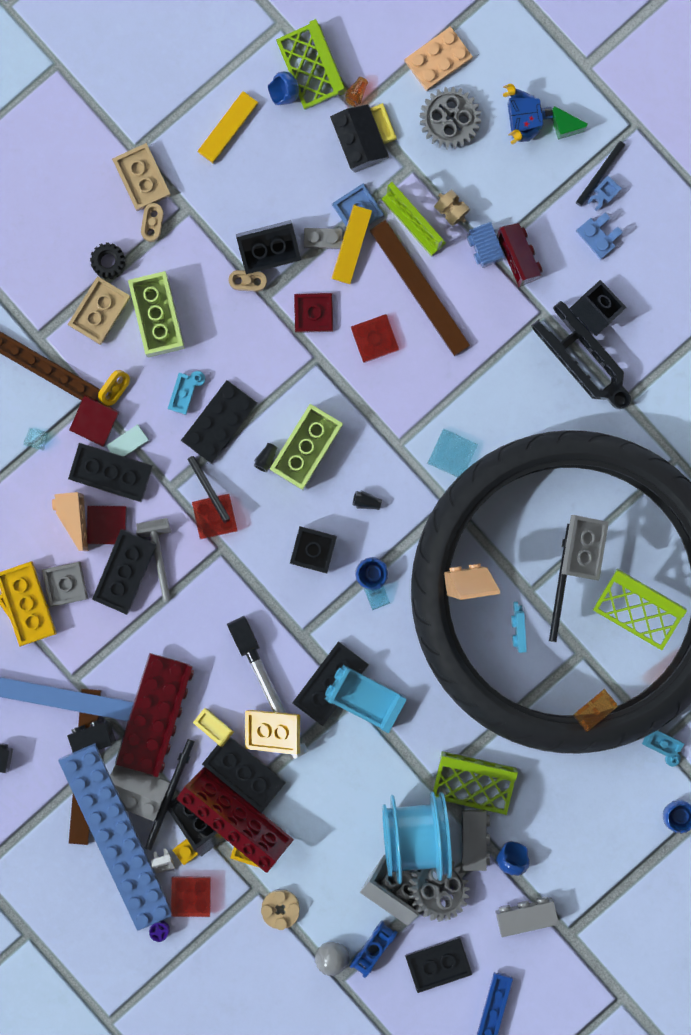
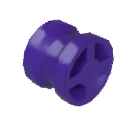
[149,920,170,942]

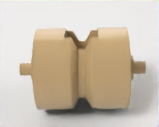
[434,190,470,226]

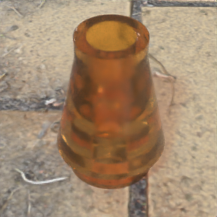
[344,77,368,107]

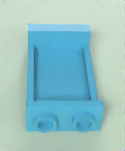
[325,665,407,733]

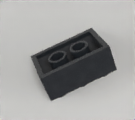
[330,104,390,173]
[236,220,301,274]

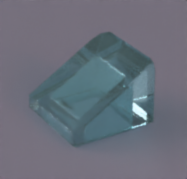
[23,428,48,451]
[364,586,390,610]

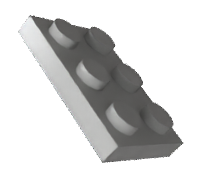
[561,515,609,581]

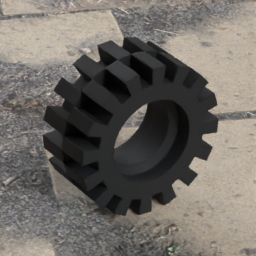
[90,242,126,279]

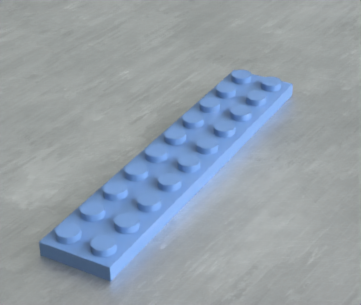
[58,744,173,931]

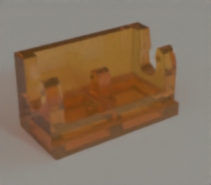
[573,689,618,732]

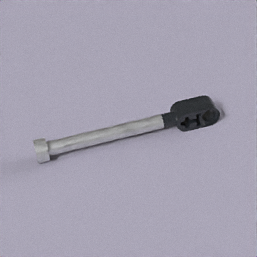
[227,616,308,760]

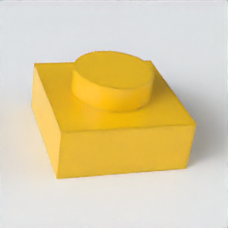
[172,838,198,865]

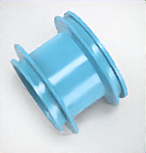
[382,791,452,884]

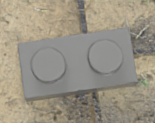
[304,228,342,249]

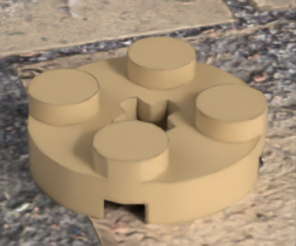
[261,890,300,930]

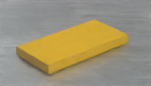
[0,561,57,647]

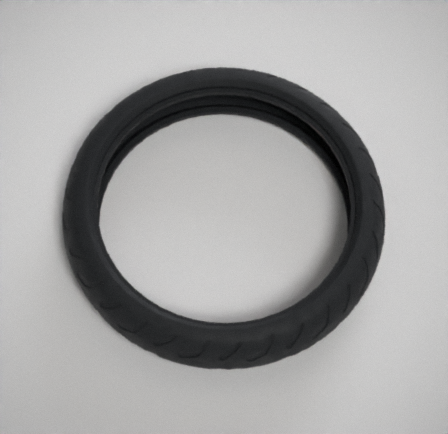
[411,430,691,754]

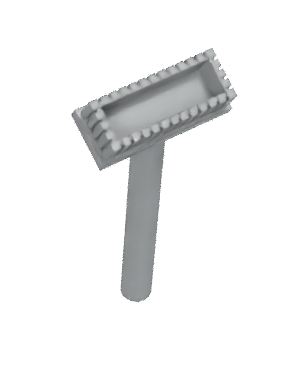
[136,518,171,601]

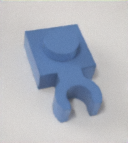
[587,176,622,211]

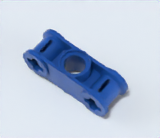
[349,920,398,978]

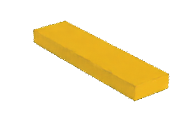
[197,91,258,164]
[331,205,372,284]

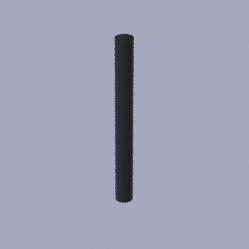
[575,141,625,207]
[187,456,230,523]

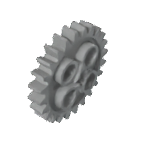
[419,87,481,150]
[408,861,470,922]

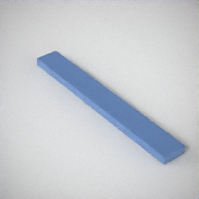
[0,677,134,721]

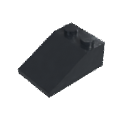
[168,796,224,856]

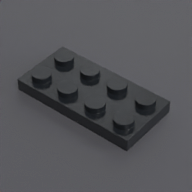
[181,380,258,464]
[68,443,153,502]
[92,529,157,615]
[292,641,369,726]
[202,737,286,813]

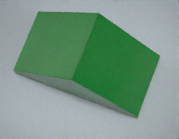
[552,106,588,140]

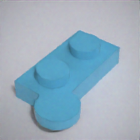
[168,371,205,415]
[511,601,527,653]
[642,730,684,767]

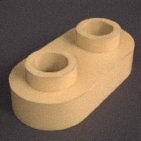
[141,203,164,242]
[229,270,267,292]

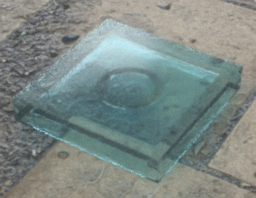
[427,429,478,478]

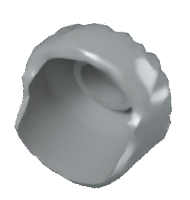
[315,942,350,976]

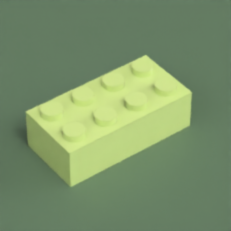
[128,271,185,358]
[270,404,343,490]

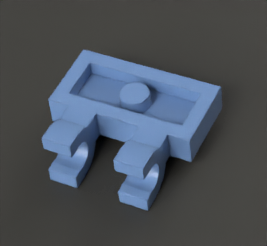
[576,212,623,260]

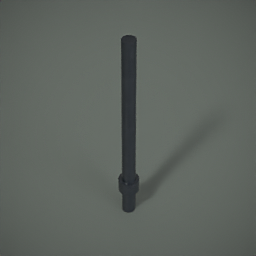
[549,524,569,642]
[144,739,195,851]

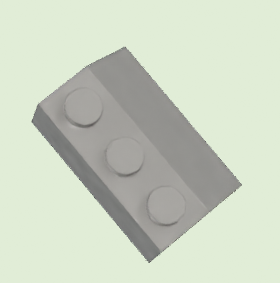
[110,765,170,821]
[360,855,429,926]

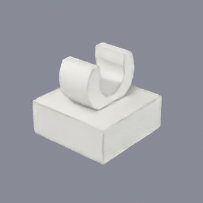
[151,849,175,874]

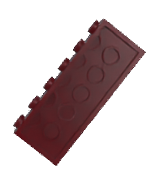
[115,653,194,778]
[177,767,294,873]

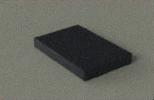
[405,936,472,993]

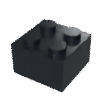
[569,280,627,336]
[290,526,337,574]
[67,719,116,752]

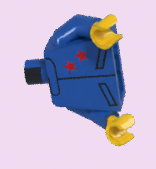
[503,84,553,144]

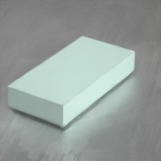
[106,424,149,457]

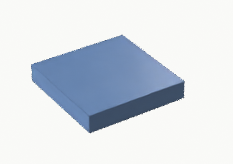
[332,183,384,227]

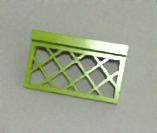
[276,19,347,110]
[382,182,446,257]
[593,568,687,650]
[433,751,518,815]

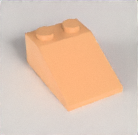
[52,492,88,552]
[444,563,500,600]

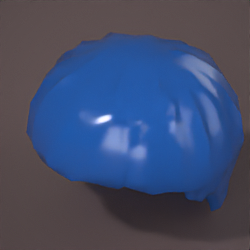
[268,71,299,105]
[355,557,388,591]
[663,800,691,834]
[496,841,530,876]

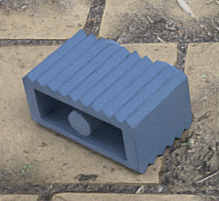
[467,222,504,268]

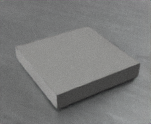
[42,562,88,607]

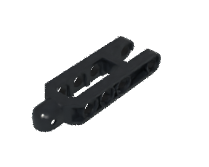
[531,301,631,410]

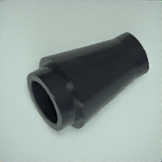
[254,443,277,473]
[352,490,382,510]

